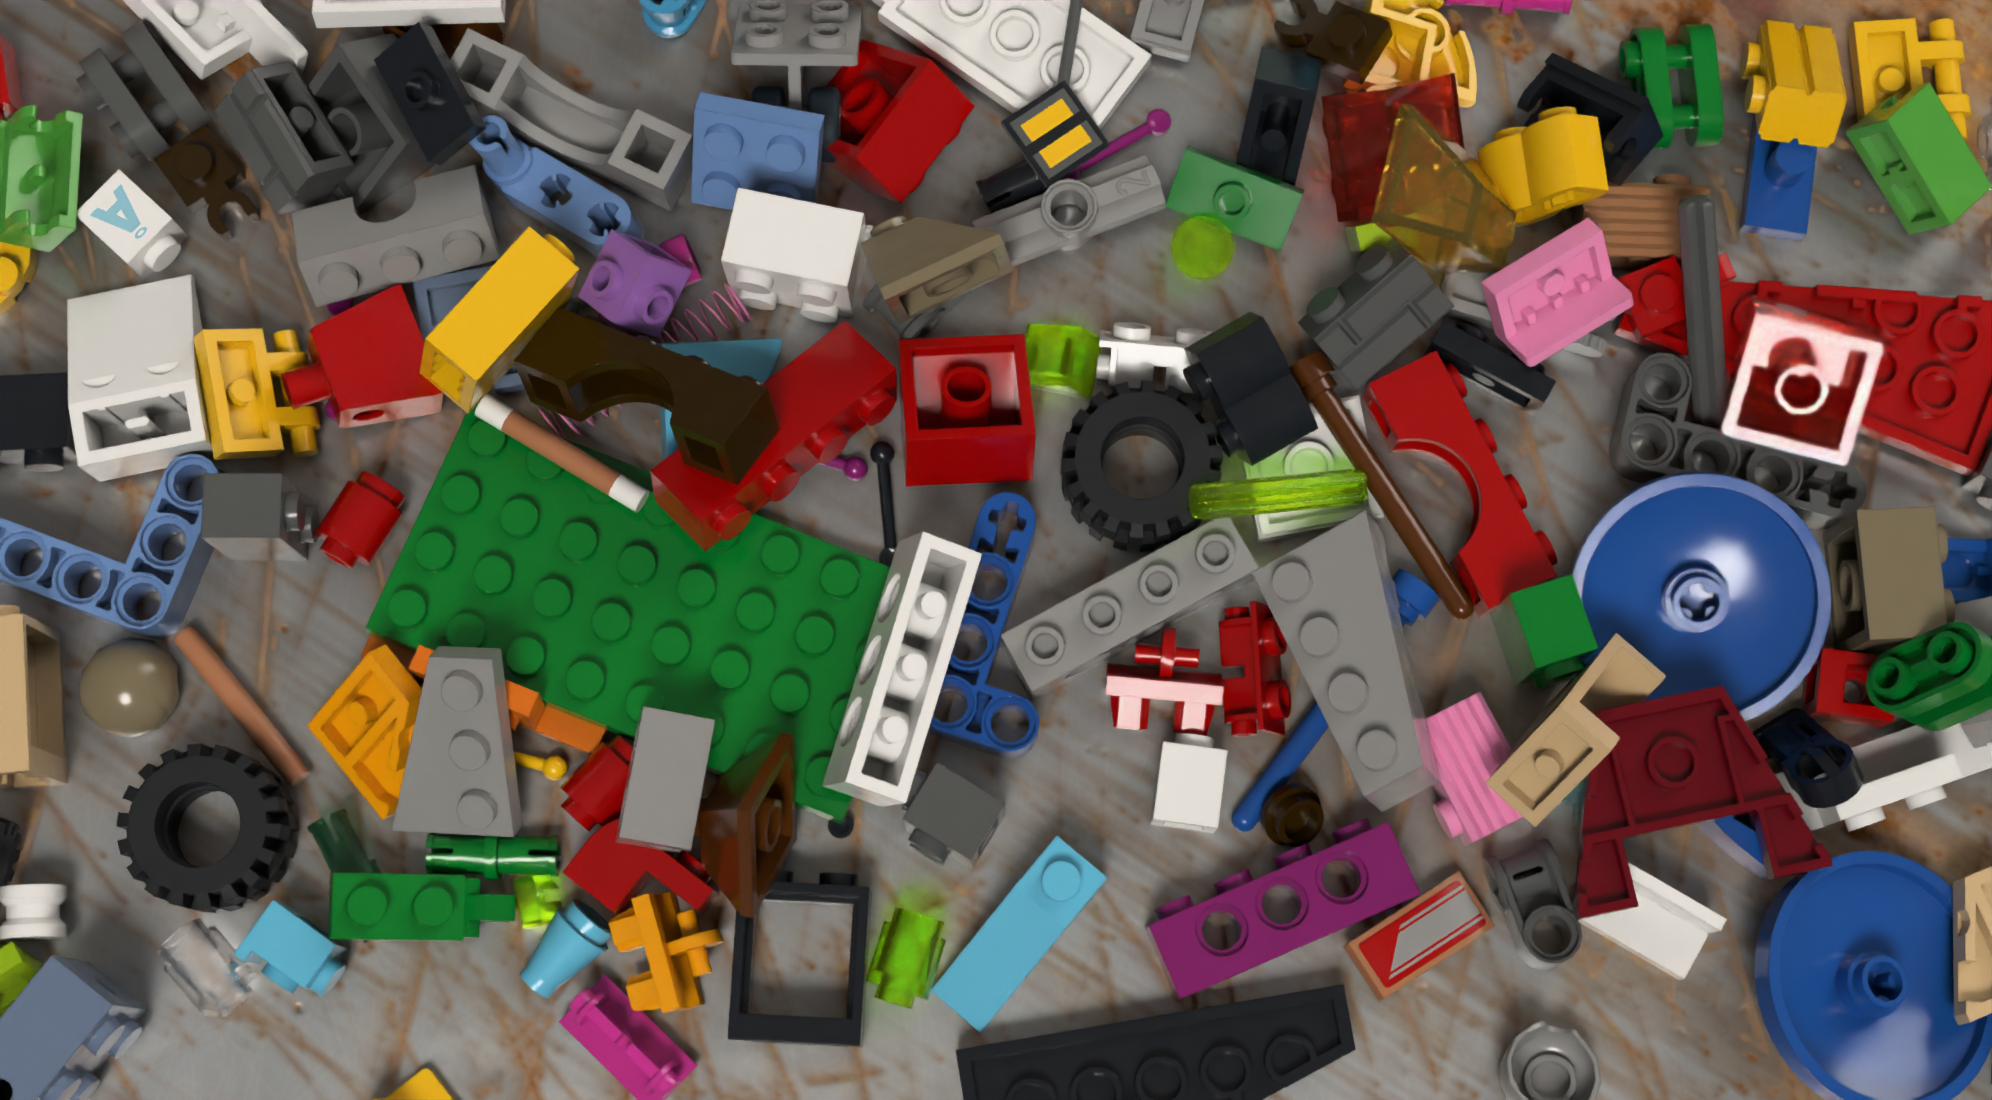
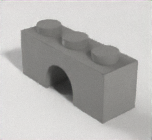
[291,165,500,307]

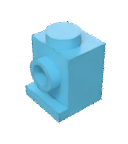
[234,900,349,997]

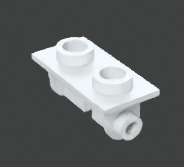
[1096,322,1213,393]

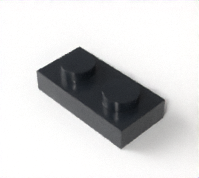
[1424,320,1556,417]

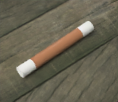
[475,394,650,513]

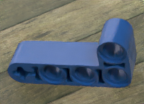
[929,492,1039,759]

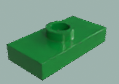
[1166,145,1305,252]

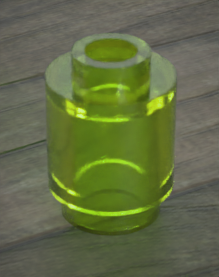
[866,907,946,1009]

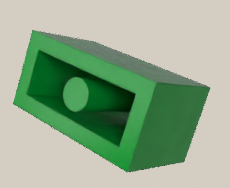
[1490,574,1598,691]

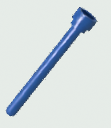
[1231,569,1440,832]

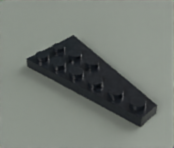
[956,984,1356,1100]

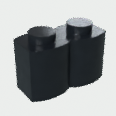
[1183,312,1318,466]

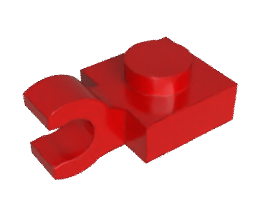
[1617,253,1736,342]

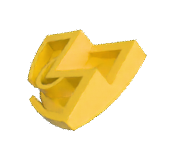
[1343,0,1477,108]

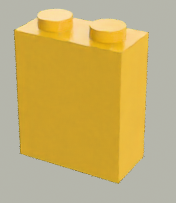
[419,226,580,414]

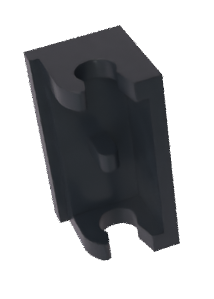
[1517,53,1663,186]

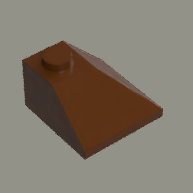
[694,732,797,918]

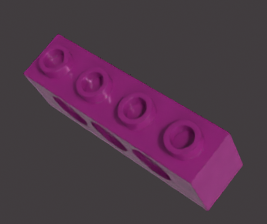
[1145,818,1421,1001]

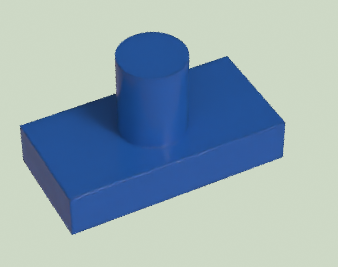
[1739,114,1817,241]

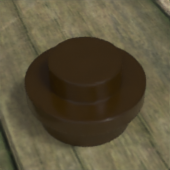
[1260,783,1324,847]

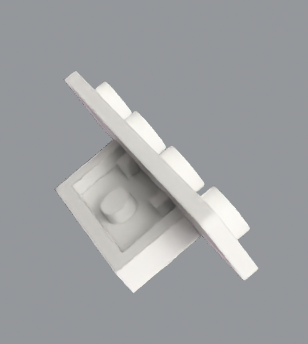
[123,0,308,80]
[1747,722,1992,832]

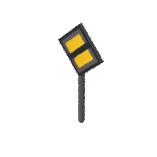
[1000,0,1110,188]

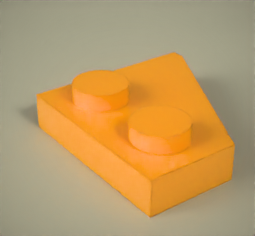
[307,644,422,820]

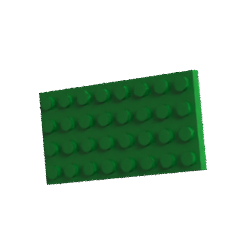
[365,404,890,825]

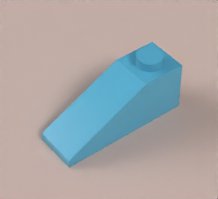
[931,836,1107,1033]

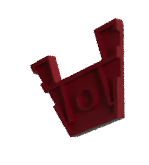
[1573,685,1833,920]

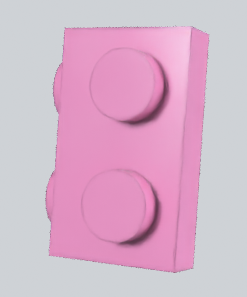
[1481,218,1634,367]

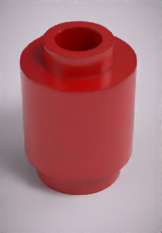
[315,471,405,570]
[560,734,633,831]

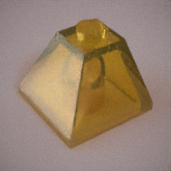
[1371,104,1517,274]

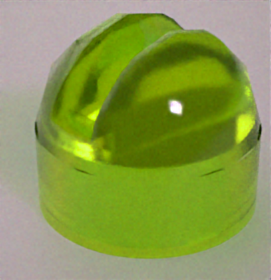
[512,875,562,930]

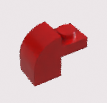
[562,819,719,915]

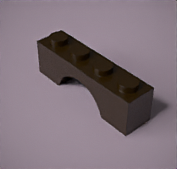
[514,307,780,485]

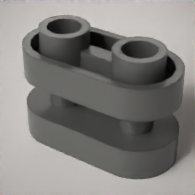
[76,20,213,162]

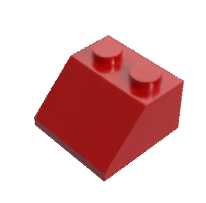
[826,39,975,204]
[898,334,1036,487]

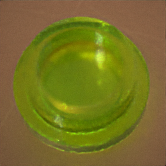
[1171,216,1234,279]

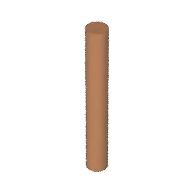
[173,625,311,788]

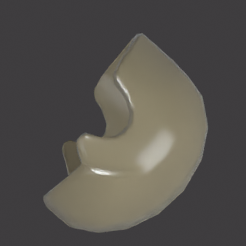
[79,637,180,738]

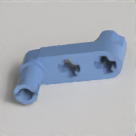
[470,115,645,259]

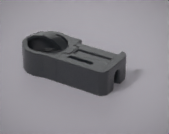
[1753,708,1864,808]

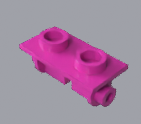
[559,974,698,1100]

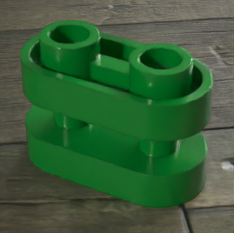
[1618,23,1724,150]
[1866,622,1992,731]

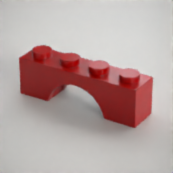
[1362,350,1558,619]

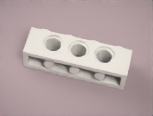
[822,531,982,807]

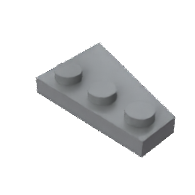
[392,646,522,837]

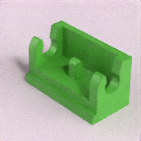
[1845,82,1992,235]
[0,105,83,252]

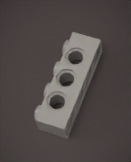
[1000,512,1259,702]

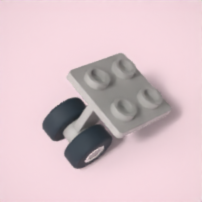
[731,0,862,163]

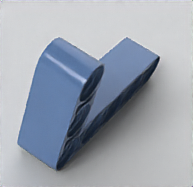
[0,454,225,639]

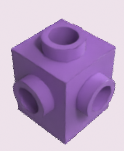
[578,229,692,338]

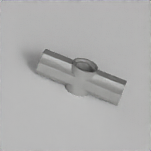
[971,155,1166,267]

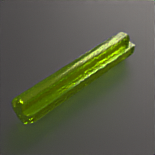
[1188,469,1368,520]

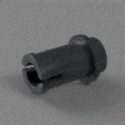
[976,159,1059,214]

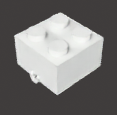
[721,188,874,323]

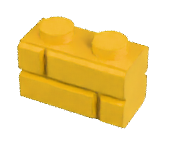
[1739,20,1847,148]

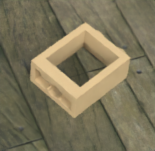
[0,605,68,790]

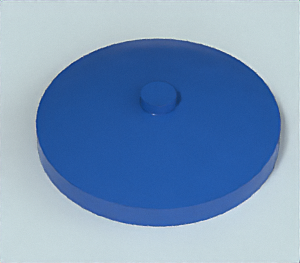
[1569,471,1831,722]
[1754,851,1992,1100]

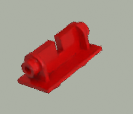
[1218,601,1291,737]

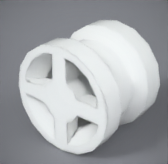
[0,884,67,941]

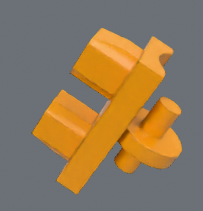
[608,892,724,1013]

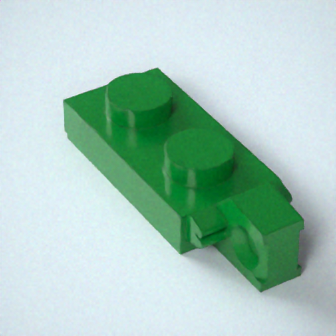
[328,873,515,942]

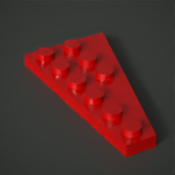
[1614,280,1992,476]

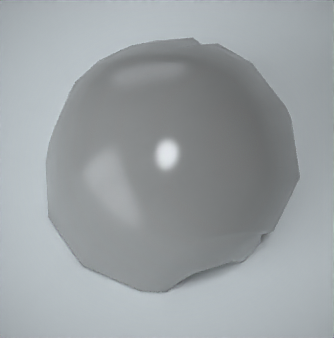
[1500,1021,1602,1100]

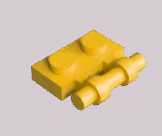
[1847,18,1972,142]
[193,328,321,460]

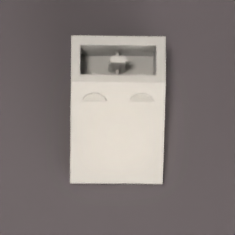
[67,274,214,482]

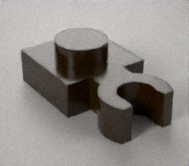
[1274,0,1393,85]
[153,125,260,242]

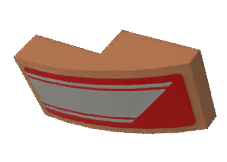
[1343,871,1495,1001]

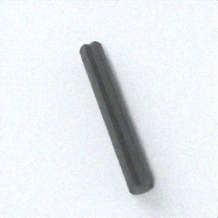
[1678,195,1730,432]

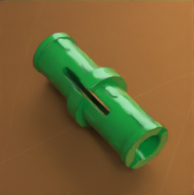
[425,833,561,880]

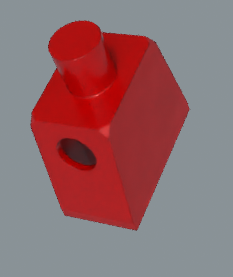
[281,284,444,428]

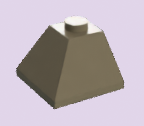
[860,216,1014,324]

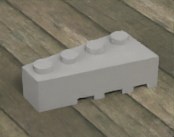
[1252,510,1440,812]

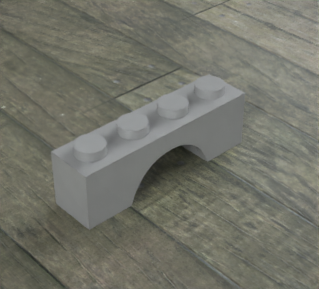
[450,28,693,211]

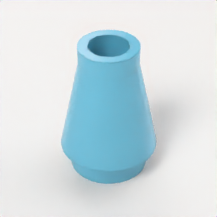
[519,899,611,998]

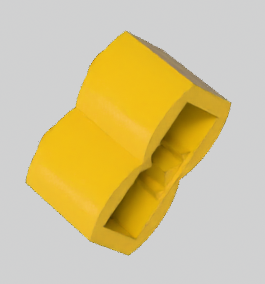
[1477,106,1609,227]

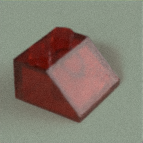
[1321,73,1471,222]
[1719,296,1885,467]

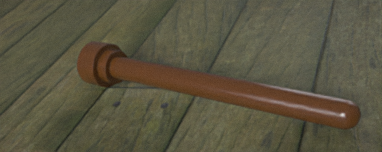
[1289,349,1474,620]

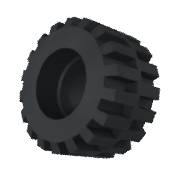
[1060,380,1223,552]
[117,743,299,913]

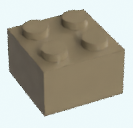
[1823,506,1955,655]

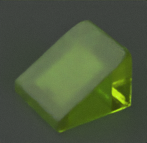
[1025,324,1102,398]

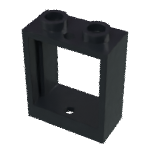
[728,870,872,1048]

